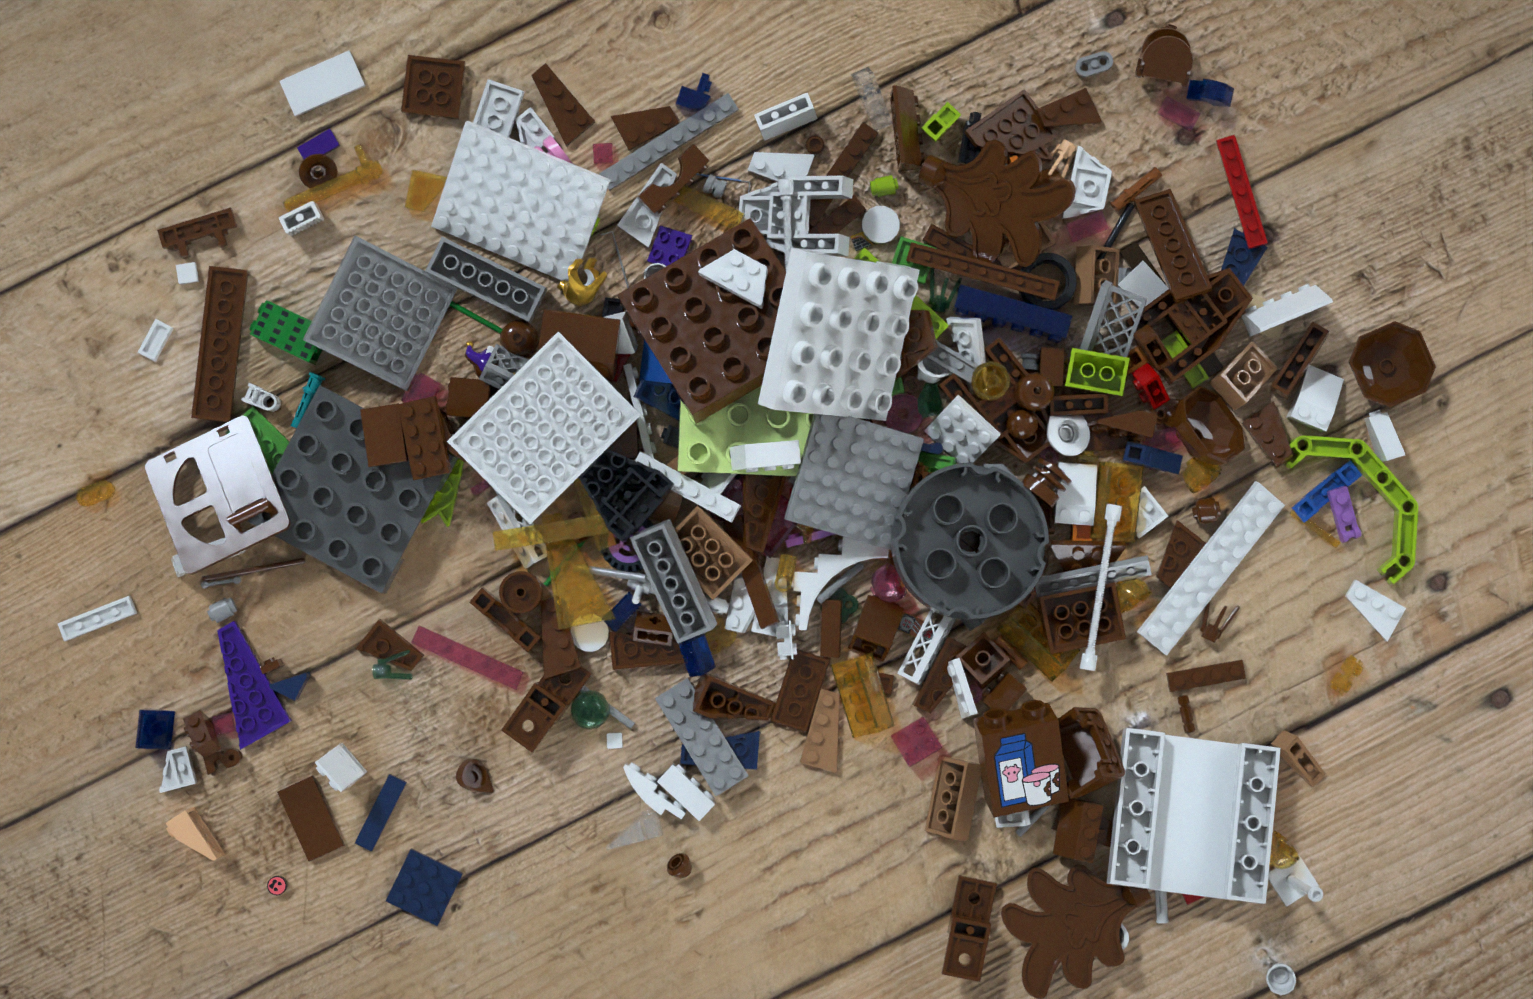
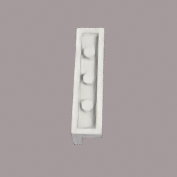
[487,495,551,569]
[898,610,956,685]

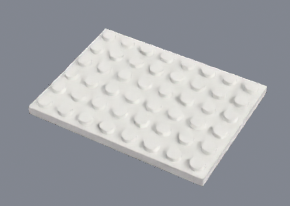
[431,121,611,281]
[447,332,641,524]

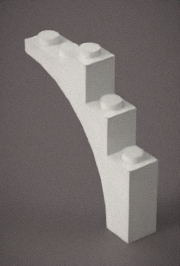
[790,536,889,630]

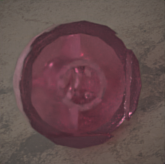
[870,563,907,602]

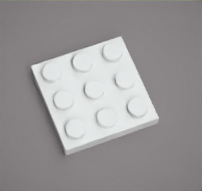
[924,395,1001,464]

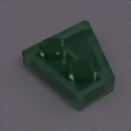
[917,382,944,419]

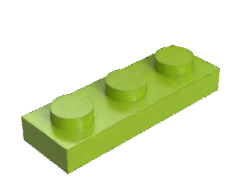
[1161,330,1209,389]

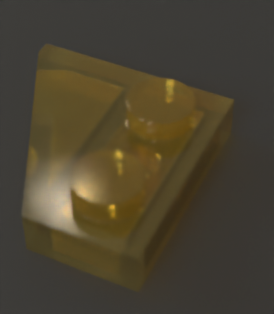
[405,170,447,212]

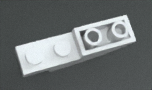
[623,762,686,819]

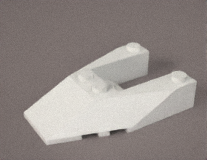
[738,176,853,256]

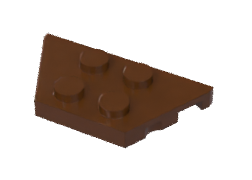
[1058,411,1130,454]
[1051,540,1126,572]

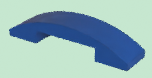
[1292,460,1362,523]

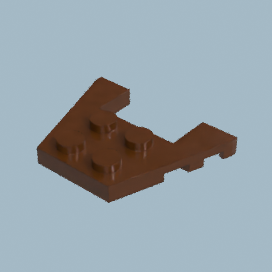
[895,310,938,381]

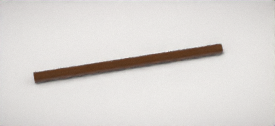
[202,558,305,581]

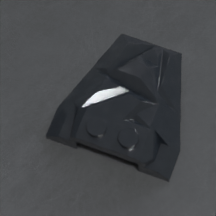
[579,449,674,542]

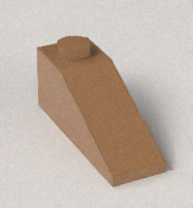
[1271,730,1326,788]

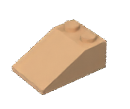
[166,806,225,861]

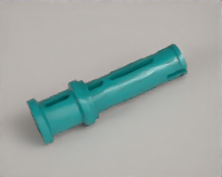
[290,372,325,428]

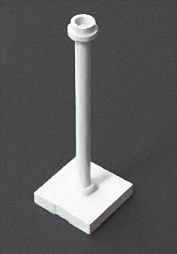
[1268,853,1323,907]

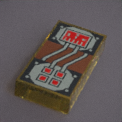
[897,612,938,642]

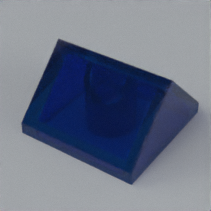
[135,708,175,749]

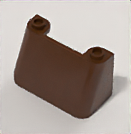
[1058,707,1125,798]

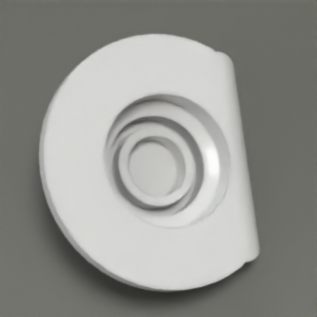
[1047,414,1090,456]

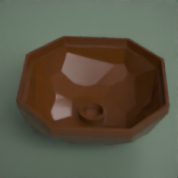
[1349,321,1436,408]
[1173,386,1245,465]

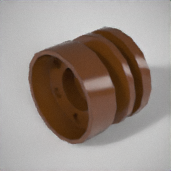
[1022,458,1072,508]

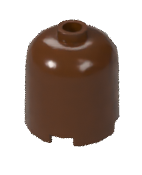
[1014,373,1054,412]

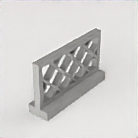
[1080,280,1148,357]
[479,344,529,389]

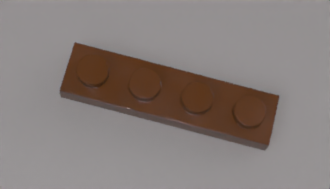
[1166,659,1246,692]

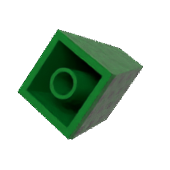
[250,300,323,365]

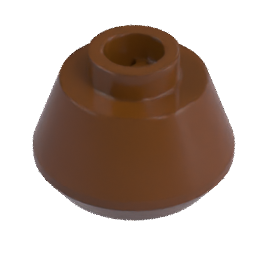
[667,853,692,879]

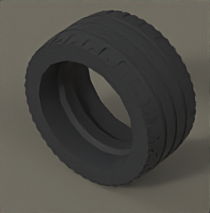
[1019,253,1077,312]

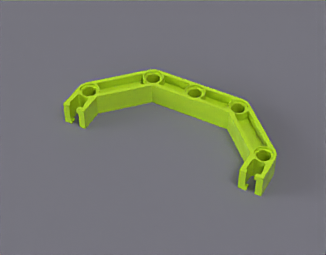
[1285,435,1419,584]

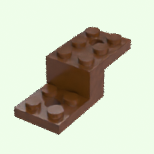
[501,666,592,753]
[941,875,997,982]

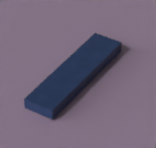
[355,774,407,852]

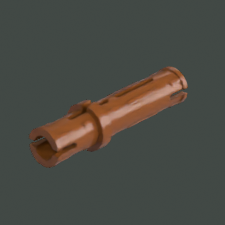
[1110,167,1162,212]

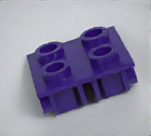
[647,225,692,266]

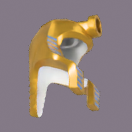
[557,258,607,306]

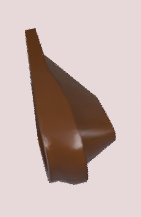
[456,759,494,793]

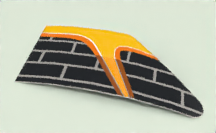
[850,232,875,251]

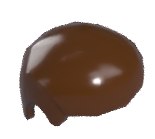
[1007,410,1038,439]

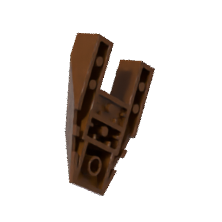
[1125,268,1253,386]
[938,337,1050,463]

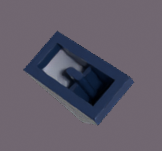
[269,672,310,701]

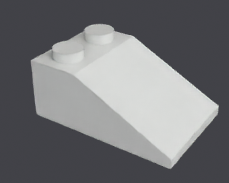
[1286,365,1344,432]
[1053,462,1097,526]

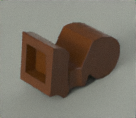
[203,748,243,775]

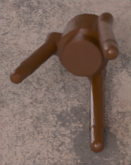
[1200,603,1240,643]

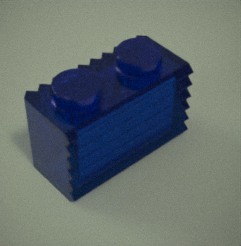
[602,591,642,631]
[678,633,716,677]

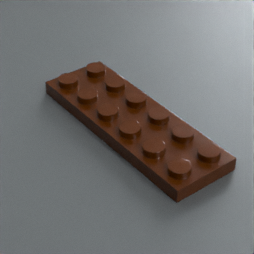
[1134,189,1212,303]

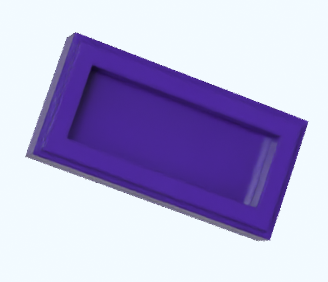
[297,129,340,159]

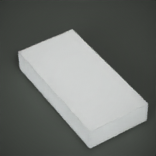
[138,319,174,362]

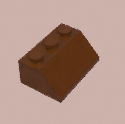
[1052,798,1103,863]

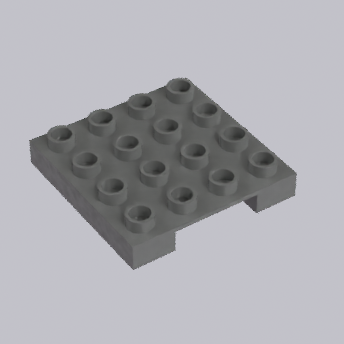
[247,385,458,594]

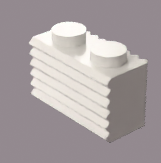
[278,201,324,236]

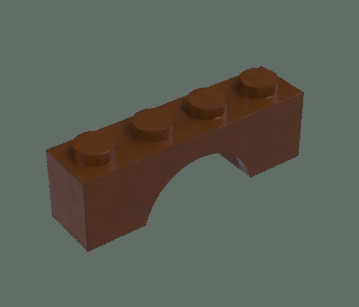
[636,144,709,214]
[469,587,542,652]

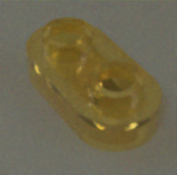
[76,480,115,507]

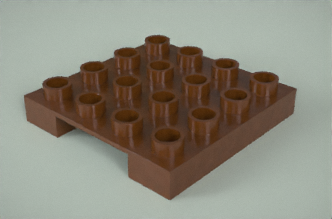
[617,218,786,424]

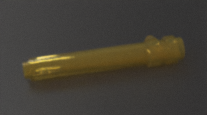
[283,144,384,212]

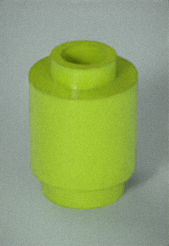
[870,175,899,197]

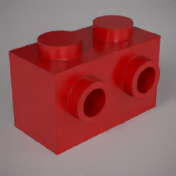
[1131,363,1170,410]

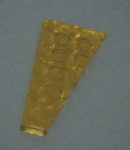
[541,512,616,630]

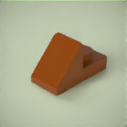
[1121,346,1149,375]

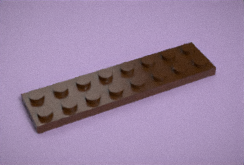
[191,266,249,422]

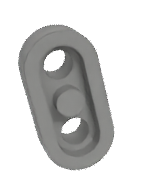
[1075,51,1113,77]

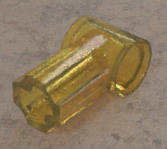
[774,554,797,593]

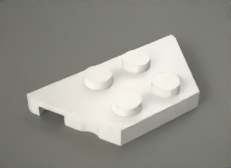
[1062,146,1112,219]
[698,249,768,309]

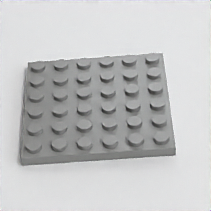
[303,235,458,391]
[784,414,924,550]

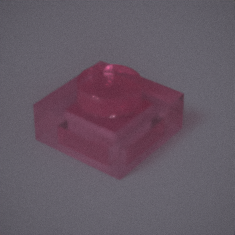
[593,143,613,164]

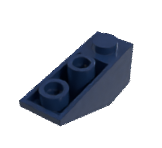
[1122,441,1183,475]

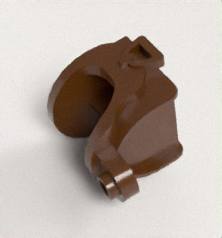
[1135,24,1193,88]

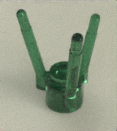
[928,268,962,313]
[372,650,413,680]

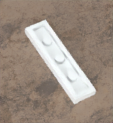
[58,596,137,641]

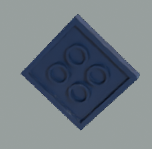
[386,848,463,926]

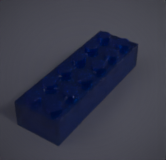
[952,285,1072,343]

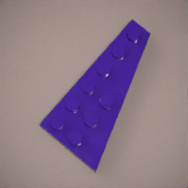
[217,621,292,750]

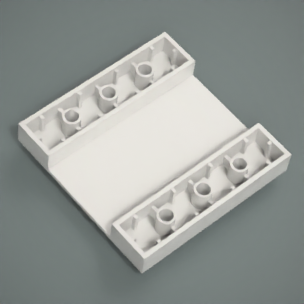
[758,248,920,421]
[1107,728,1281,904]

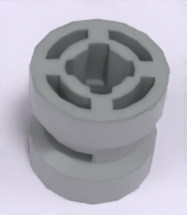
[702,174,728,200]

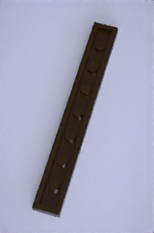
[1120,242,1223,377]

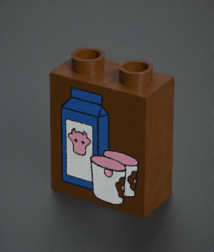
[973,700,1069,818]

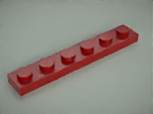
[1216,135,1268,250]

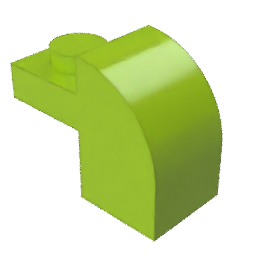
[921,102,961,142]

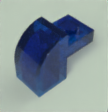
[676,73,712,112]
[1186,79,1234,107]

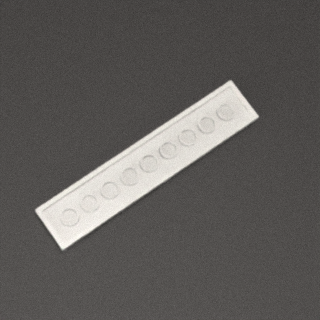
[1137,481,1285,656]

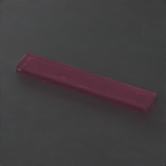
[411,625,524,690]

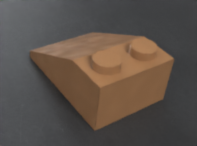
[1209,341,1278,410]

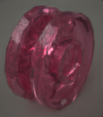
[883,394,924,434]

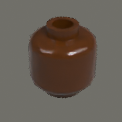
[1192,498,1221,524]

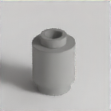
[207,597,238,623]

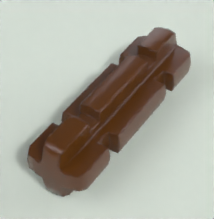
[1177,695,1195,733]

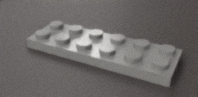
[655,678,748,797]

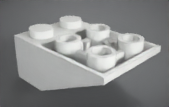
[315,743,367,792]

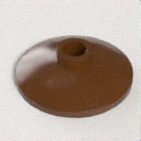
[299,154,338,190]

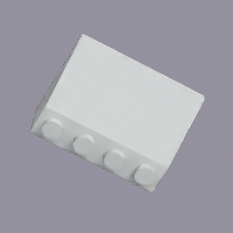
[1241,284,1333,337]

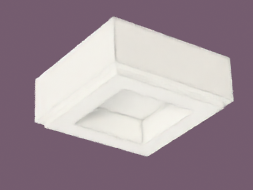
[176,262,199,285]

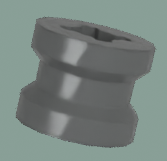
[1021,354,1040,371]

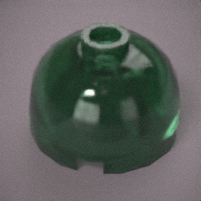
[571,690,610,730]

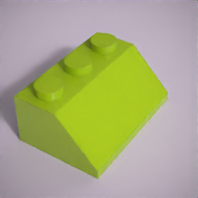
[1065,348,1130,396]

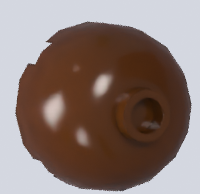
[500,320,538,357]

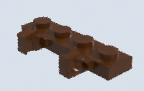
[157,207,237,259]

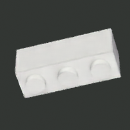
[754,93,817,141]
[657,763,715,821]

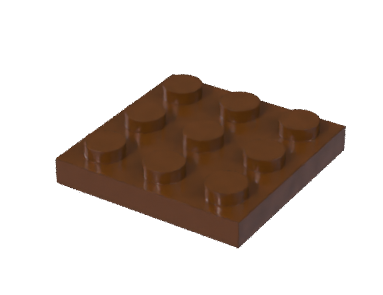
[401,55,466,119]

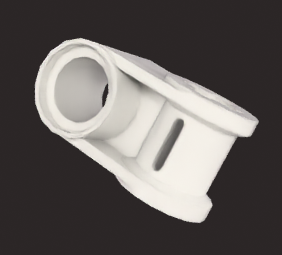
[241,383,281,412]

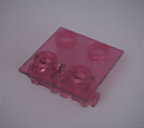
[891,717,942,767]

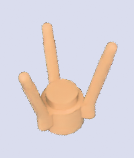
[1042,140,1076,179]

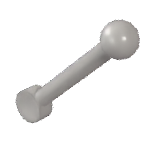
[201,576,241,589]

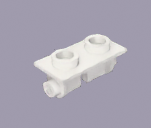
[775,620,797,660]

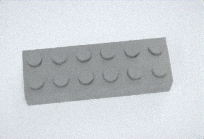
[425,237,548,324]
[630,519,717,643]

